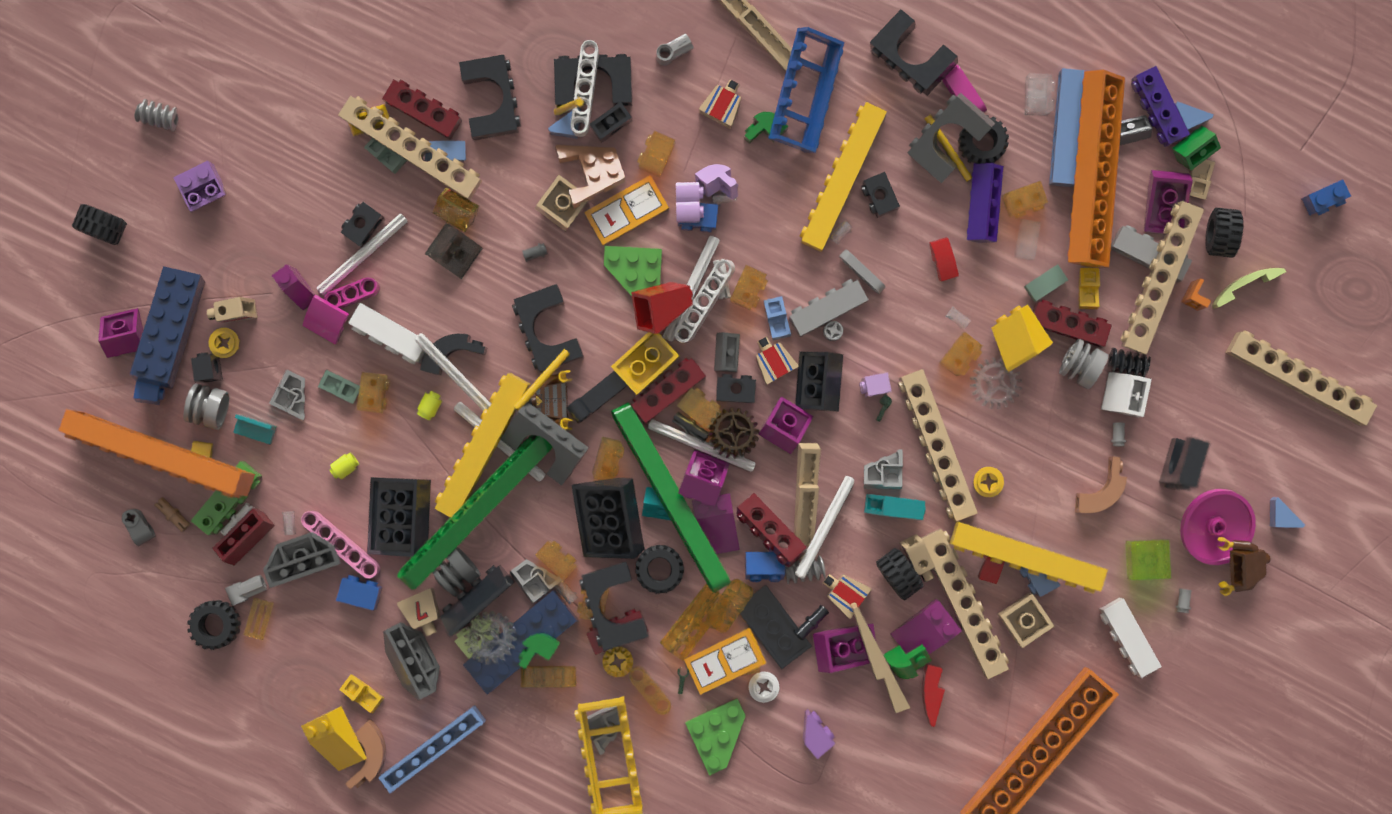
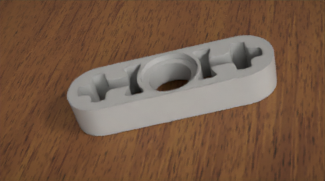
[839,249,886,294]

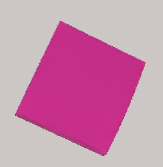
[302,295,349,345]

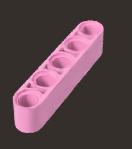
[301,511,380,578]

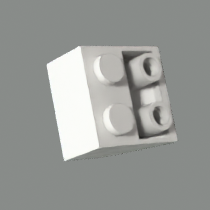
[1101,372,1152,418]

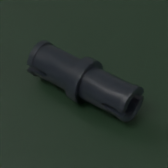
[672,412,709,443]
[794,605,829,641]

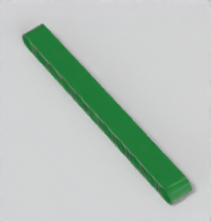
[611,402,731,593]
[397,435,553,590]

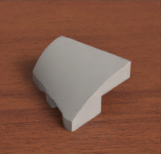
[269,369,305,420]
[864,449,903,489]
[510,559,563,604]
[587,706,620,755]

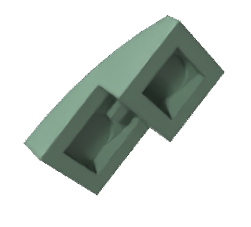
[364,138,407,174]
[1024,264,1068,302]
[318,370,361,404]

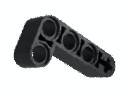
[566,371,628,424]

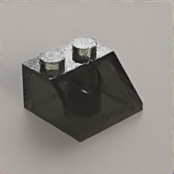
[425,222,483,279]

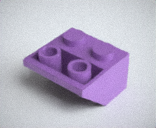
[173,161,225,212]
[803,709,835,759]

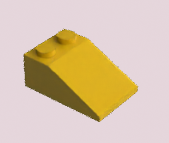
[611,332,681,395]
[301,706,367,771]

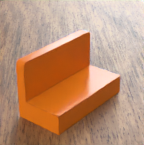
[1181,278,1211,311]

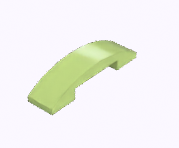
[1212,268,1286,309]

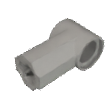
[656,33,694,66]
[225,575,267,606]

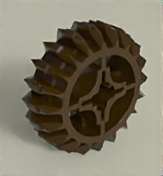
[707,407,760,459]

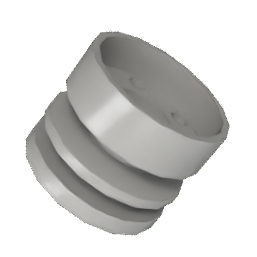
[1059,339,1108,389]
[184,383,230,430]

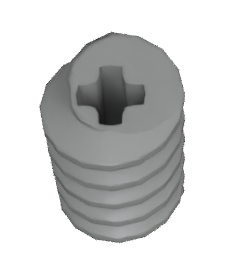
[134,99,178,131]
[785,555,826,584]

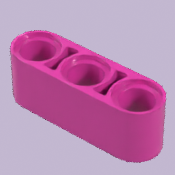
[942,65,987,113]
[324,277,380,309]

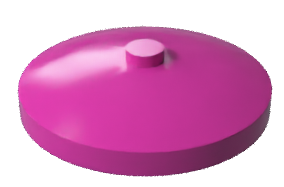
[1180,489,1256,565]

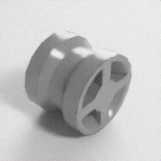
[823,321,843,341]

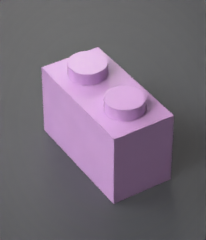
[859,373,891,397]

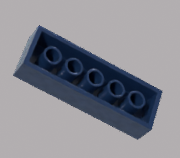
[130,266,205,389]
[463,589,578,695]

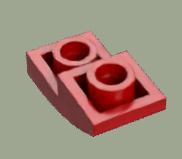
[929,237,959,282]
[978,555,1005,584]

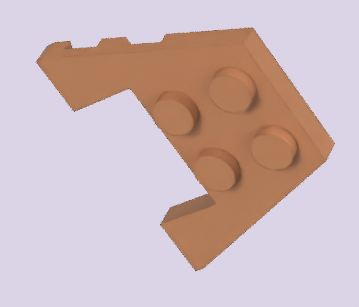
[555,145,625,208]

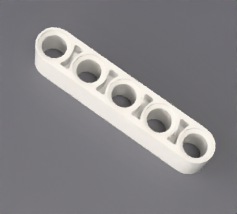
[571,40,599,137]
[675,260,735,343]

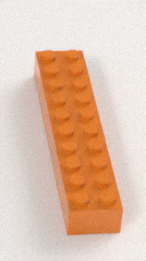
[1068,70,1125,268]
[58,409,255,498]
[960,667,1119,814]

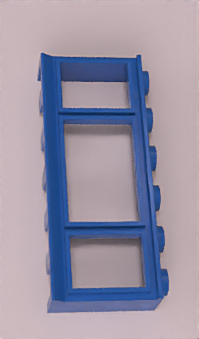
[768,27,845,153]

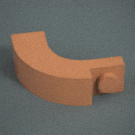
[1075,457,1127,513]
[346,719,386,789]

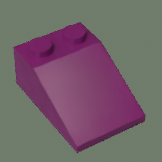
[1144,170,1193,233]
[678,449,730,507]
[692,493,740,554]
[890,599,962,654]
[813,623,876,673]

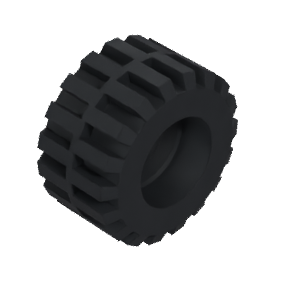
[958,115,1009,164]
[72,204,127,245]
[1205,207,1244,258]
[635,545,684,594]
[876,548,924,601]
[187,600,241,650]

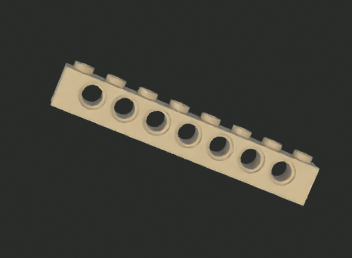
[338,96,482,200]
[1121,201,1204,354]
[1225,331,1377,426]
[898,369,978,521]
[921,529,1009,679]

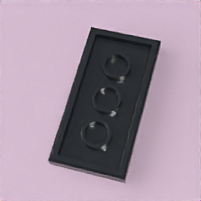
[735,585,812,669]

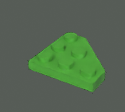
[604,246,662,296]
[685,698,746,775]

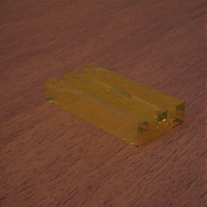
[244,598,274,640]

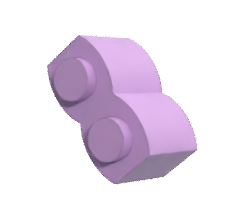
[676,182,704,223]

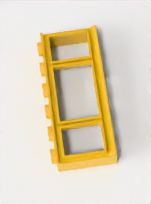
[575,696,643,814]

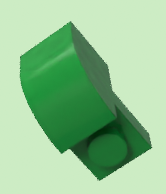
[744,112,788,144]
[518,633,560,669]
[883,644,932,679]

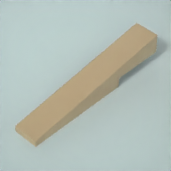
[718,0,792,71]
[794,443,821,559]
[851,603,910,713]

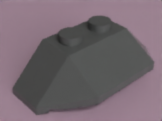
[263,532,341,588]
[383,622,440,701]

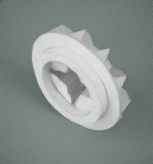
[749,671,779,703]

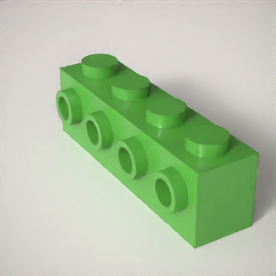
[191,461,262,536]

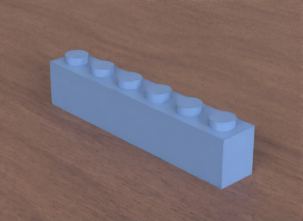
[1049,68,1085,187]
[378,705,486,793]

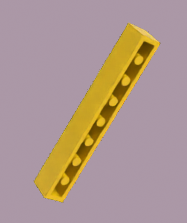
[799,102,887,252]
[434,373,531,518]
[949,522,1108,594]

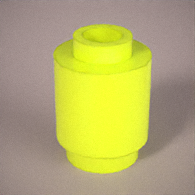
[417,391,442,420]
[330,452,359,480]

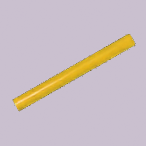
[554,98,583,115]
[924,115,972,182]
[513,349,570,411]

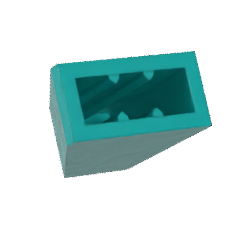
[864,494,926,520]

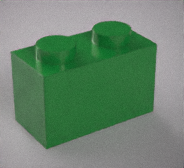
[1172,126,1221,171]

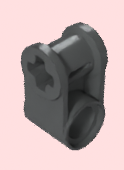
[122,509,156,546]

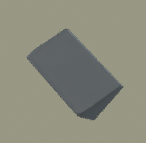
[1119,115,1152,146]
[714,332,740,372]

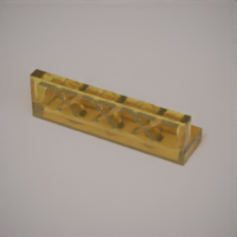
[660,583,730,661]

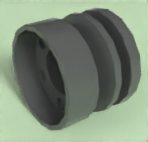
[432,547,481,597]

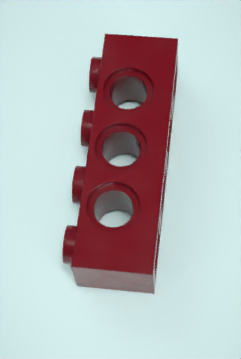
[382,79,462,140]
[1033,300,1112,348]
[632,358,706,423]
[736,493,807,568]

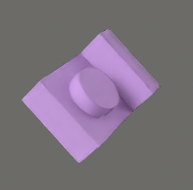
[695,164,738,200]

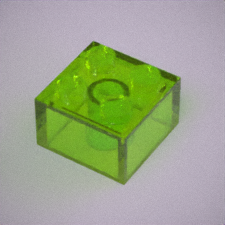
[1126,539,1171,580]

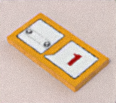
[584,175,669,246]
[684,628,766,695]

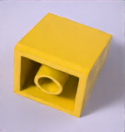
[991,304,1053,372]

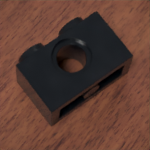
[590,102,632,143]
[861,172,900,218]
[340,202,385,248]
[191,352,223,383]
[716,374,756,403]

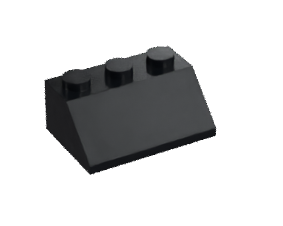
[795,352,843,412]

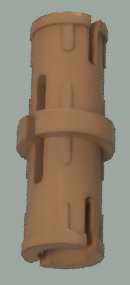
[154,497,190,532]

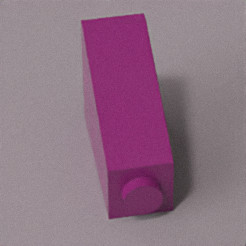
[271,264,315,311]

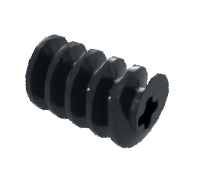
[1107,348,1151,378]

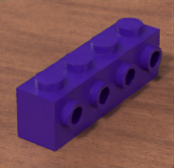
[1131,66,1190,147]
[967,163,1004,243]

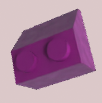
[98,308,143,358]
[758,397,814,454]

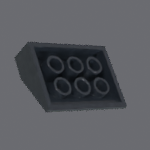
[367,477,431,557]
[571,478,645,559]
[440,565,515,637]

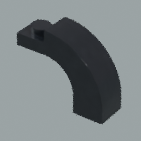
[420,333,487,375]

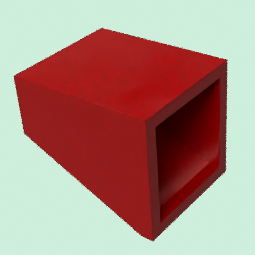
[631,282,693,334]

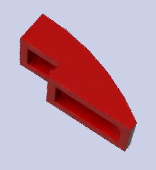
[922,663,945,727]

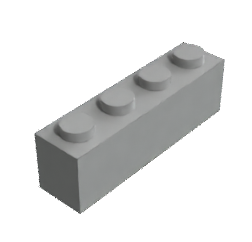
[1111,225,1192,283]
[789,279,868,337]

